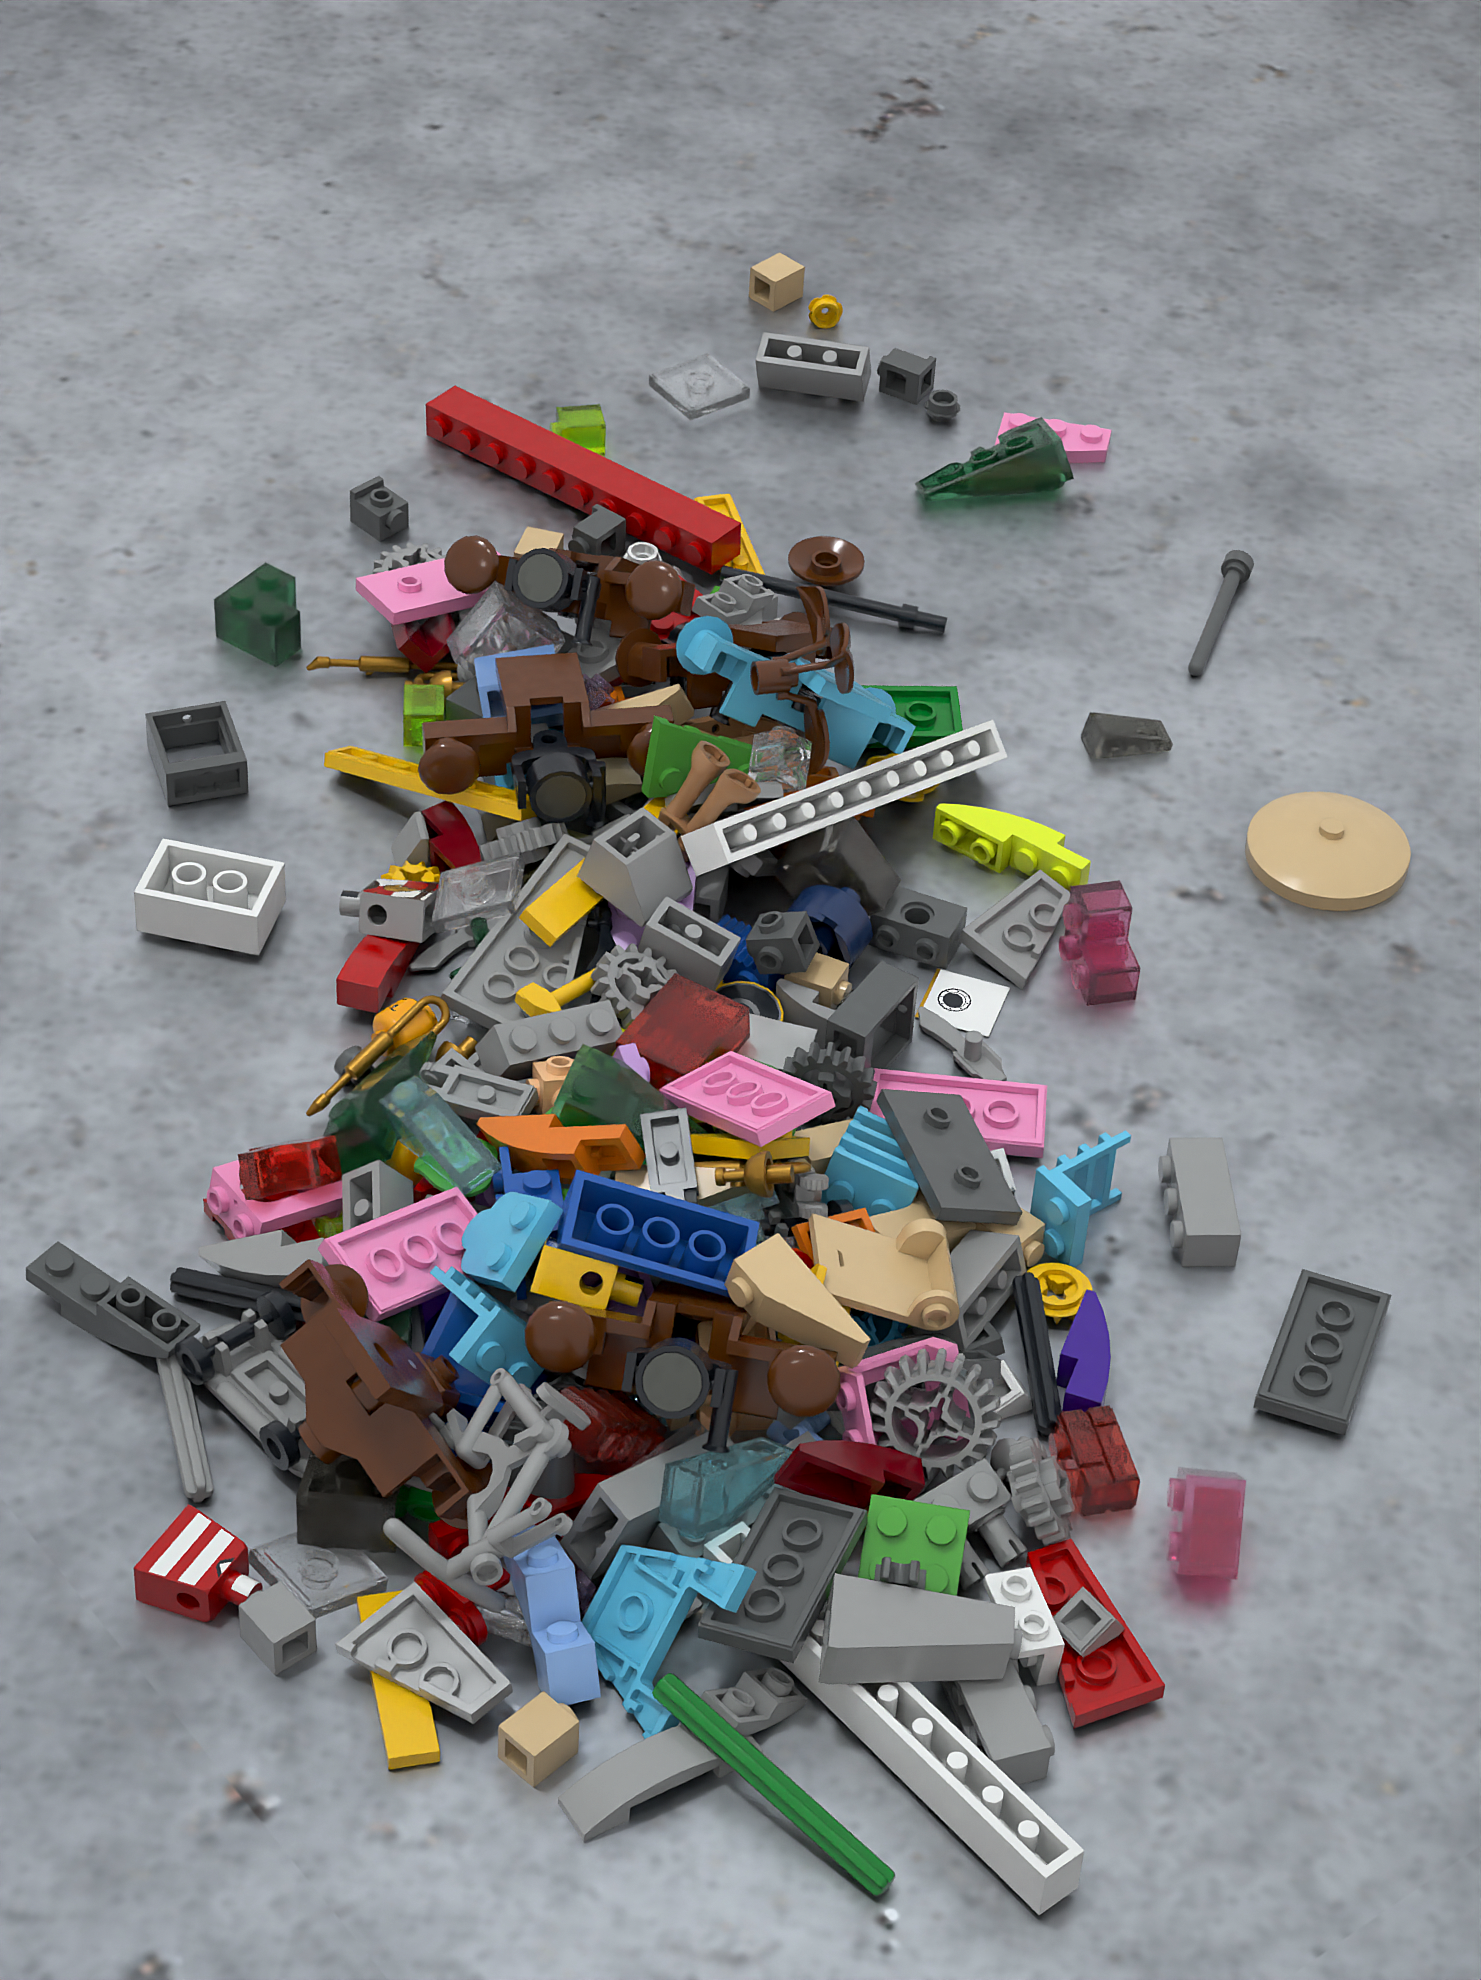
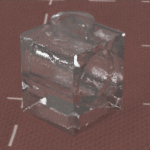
[748,726,812,793]

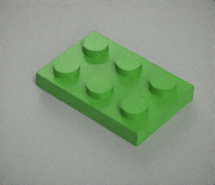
[858,1494,970,1596]

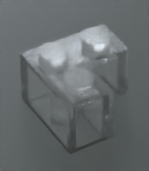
[446,580,566,675]

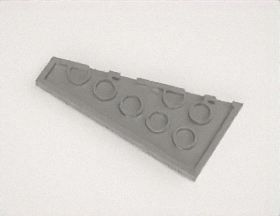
[441,833,590,1029]

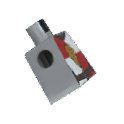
[339,879,445,943]

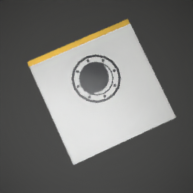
[915,968,1010,1037]

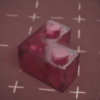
[1059,880,1141,1006]
[1166,1467,1246,1579]

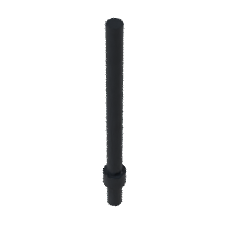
[720,565,948,632]

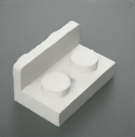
[984,1567,1065,1686]

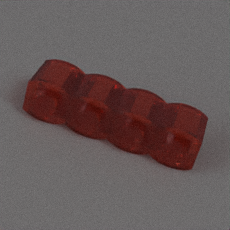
[560,1386,667,1464]

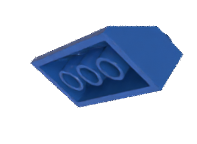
[555,1170,760,1298]

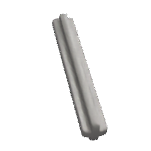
[156,1353,214,1503]

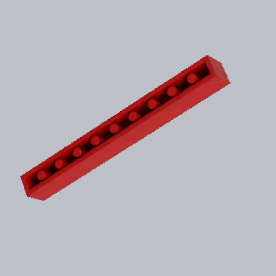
[425,385,741,575]

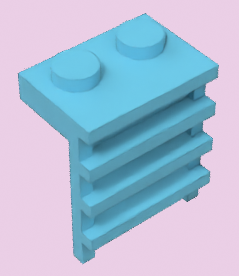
[819,1105,920,1216]
[1030,1130,1131,1267]
[430,1265,544,1388]

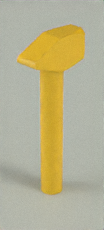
[515,968,596,1017]

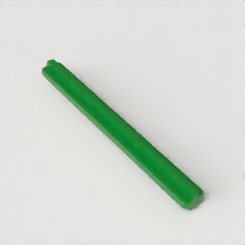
[652,1673,896,1897]

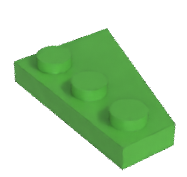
[641,715,767,798]

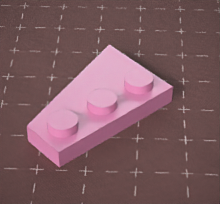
[991,412,1112,465]

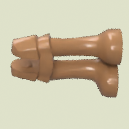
[658,741,761,862]

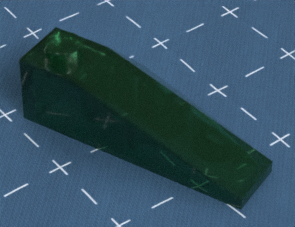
[915,417,1074,502]
[321,1031,437,1178]
[550,1044,732,1165]

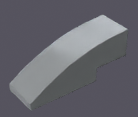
[198,1230,329,1289]

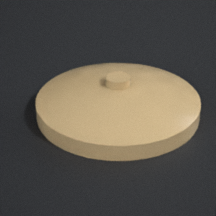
[1245,792,1411,911]

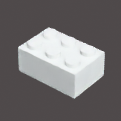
[134,838,286,955]

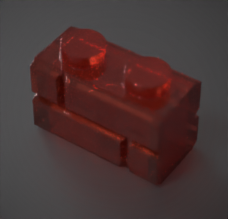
[1049,1405,1140,1516]

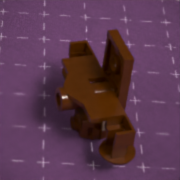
[279,1259,493,1529]

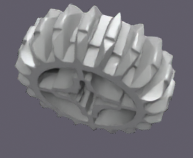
[869,1348,1002,1480]

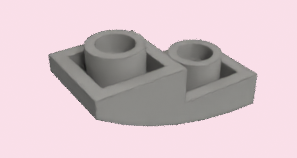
[692,574,774,625]
[776,978,836,1049]
[701,1668,808,1736]

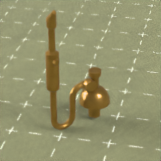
[306,656,466,709]
[306,995,478,1117]
[694,1151,811,1198]

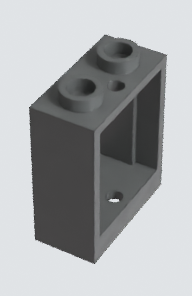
[145,701,249,806]
[825,961,919,1069]

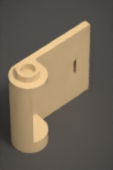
[808,1213,960,1331]

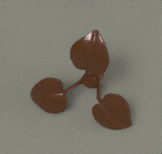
[750,586,854,776]

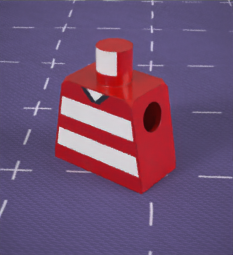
[133,1504,263,1622]

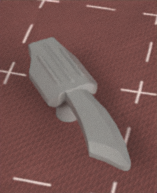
[410,905,505,971]
[918,1006,1007,1081]

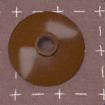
[788,536,865,586]

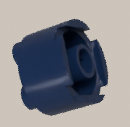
[786,885,873,970]

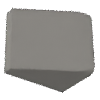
[391,812,429,867]
[1053,1587,1125,1657]

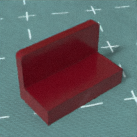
[391,612,459,673]

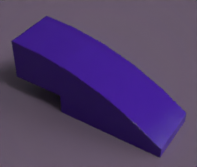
[1056,1289,1111,1434]

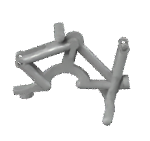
[383,1368,591,1613]

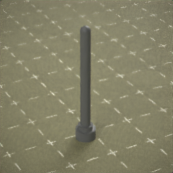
[1188,550,1254,676]

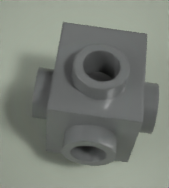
[746,911,820,975]

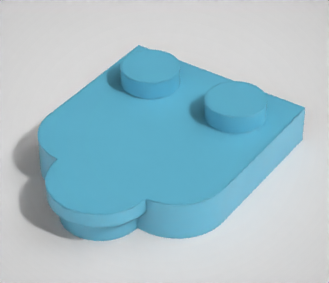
[461,1192,564,1292]

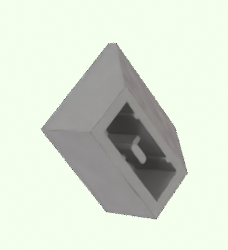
[577,807,693,927]

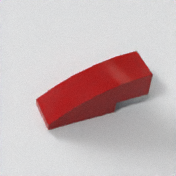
[336,935,420,1014]

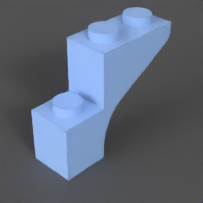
[503,1525,601,1705]

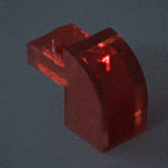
[238,1135,342,1200]

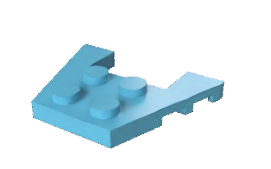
[581,1544,757,1739]

